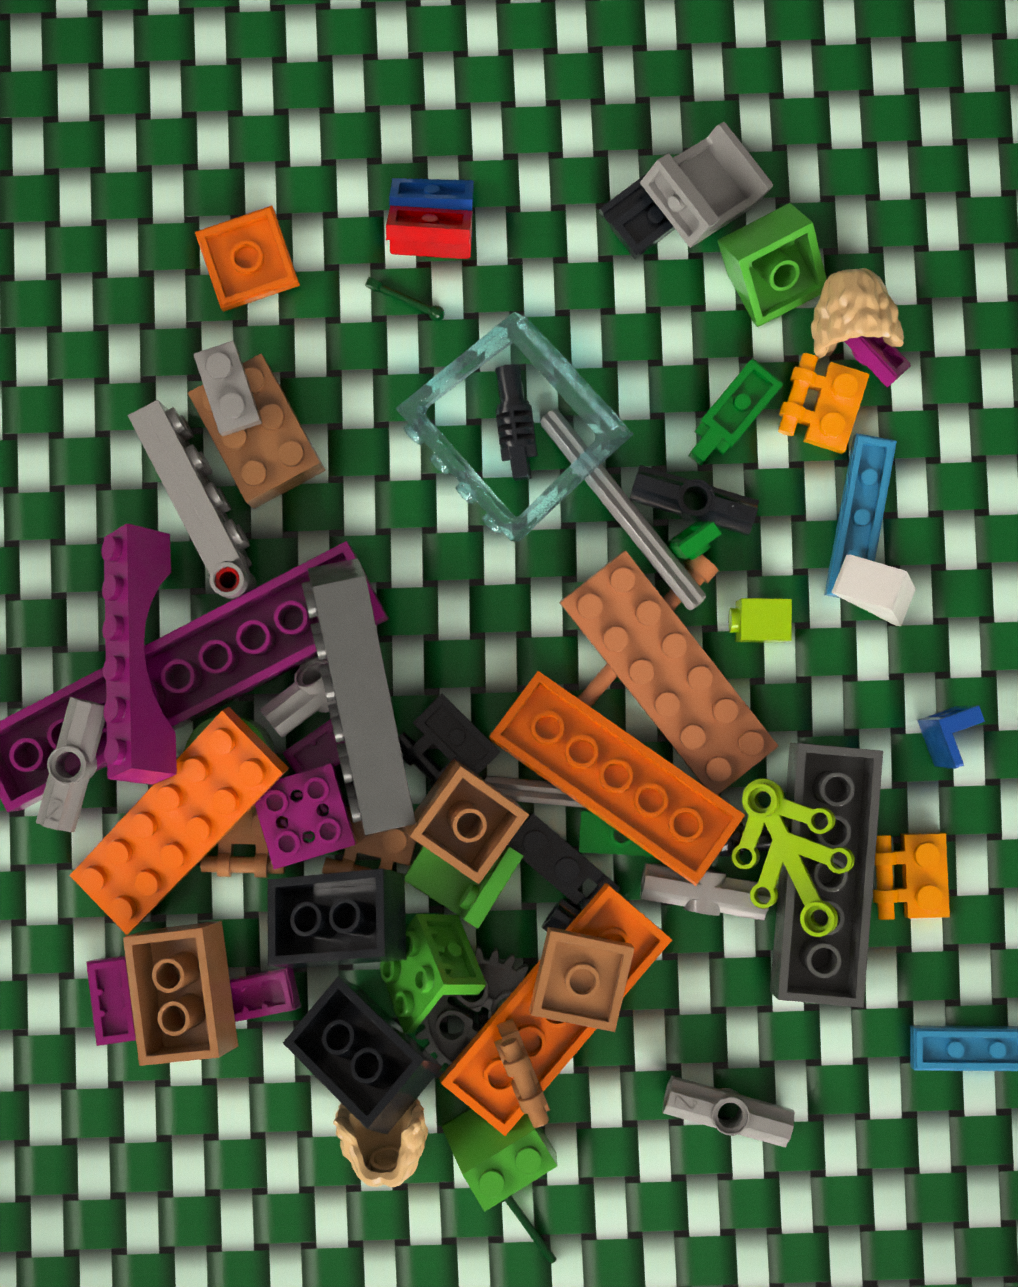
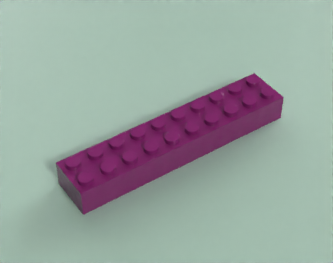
[0,541,389,812]

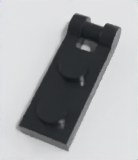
[507,813,621,910]

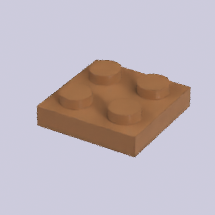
[529,927,634,1032]

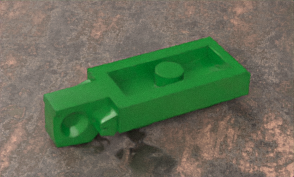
[688,358,784,466]

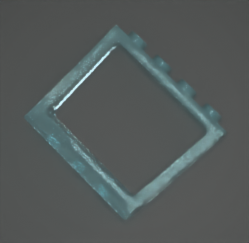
[395,312,633,541]

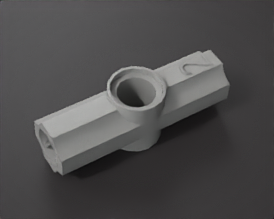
[259,658,336,738]
[36,697,105,832]
[640,862,770,920]
[662,1075,795,1148]

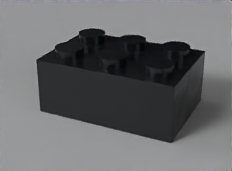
[268,868,407,968]
[283,977,442,1134]

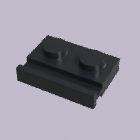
[599,173,675,259]

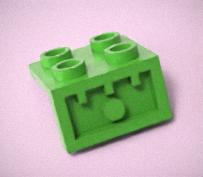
[405,846,523,929]
[380,914,487,1034]

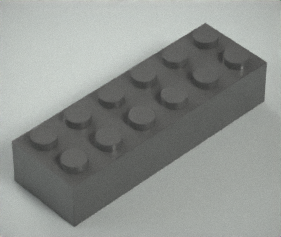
[302,558,416,835]
[770,743,883,1008]

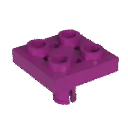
[255,763,357,869]

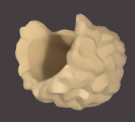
[811,268,904,358]
[333,1099,428,1187]

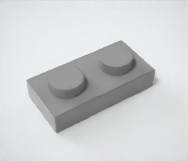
[193,341,262,437]

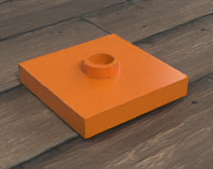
[195,206,300,312]

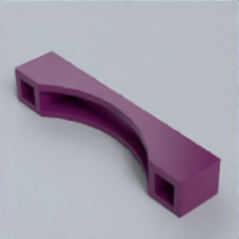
[101,523,177,785]

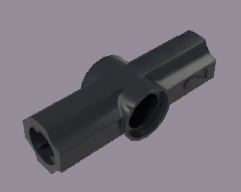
[629,465,759,536]

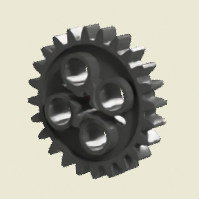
[415,946,529,1066]

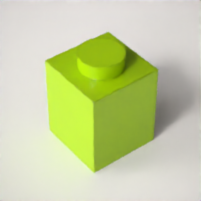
[728,598,792,643]

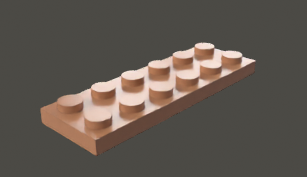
[559,551,779,795]

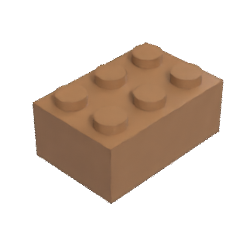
[188,354,326,509]
[123,921,238,1066]

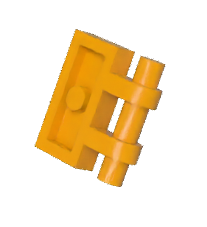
[778,353,870,454]
[873,832,950,920]

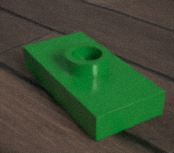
[665,521,722,560]
[578,810,654,857]

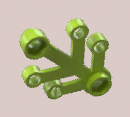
[731,779,855,937]

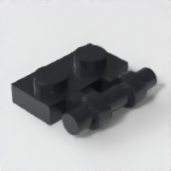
[398,693,501,788]

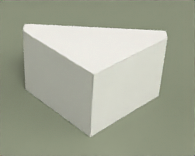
[831,555,916,626]

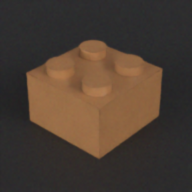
[404,758,529,884]

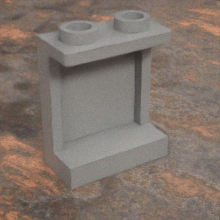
[640,122,773,248]

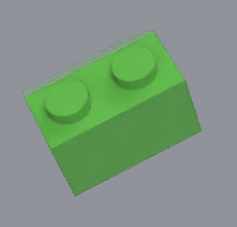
[717,203,827,327]
[442,1108,558,1212]

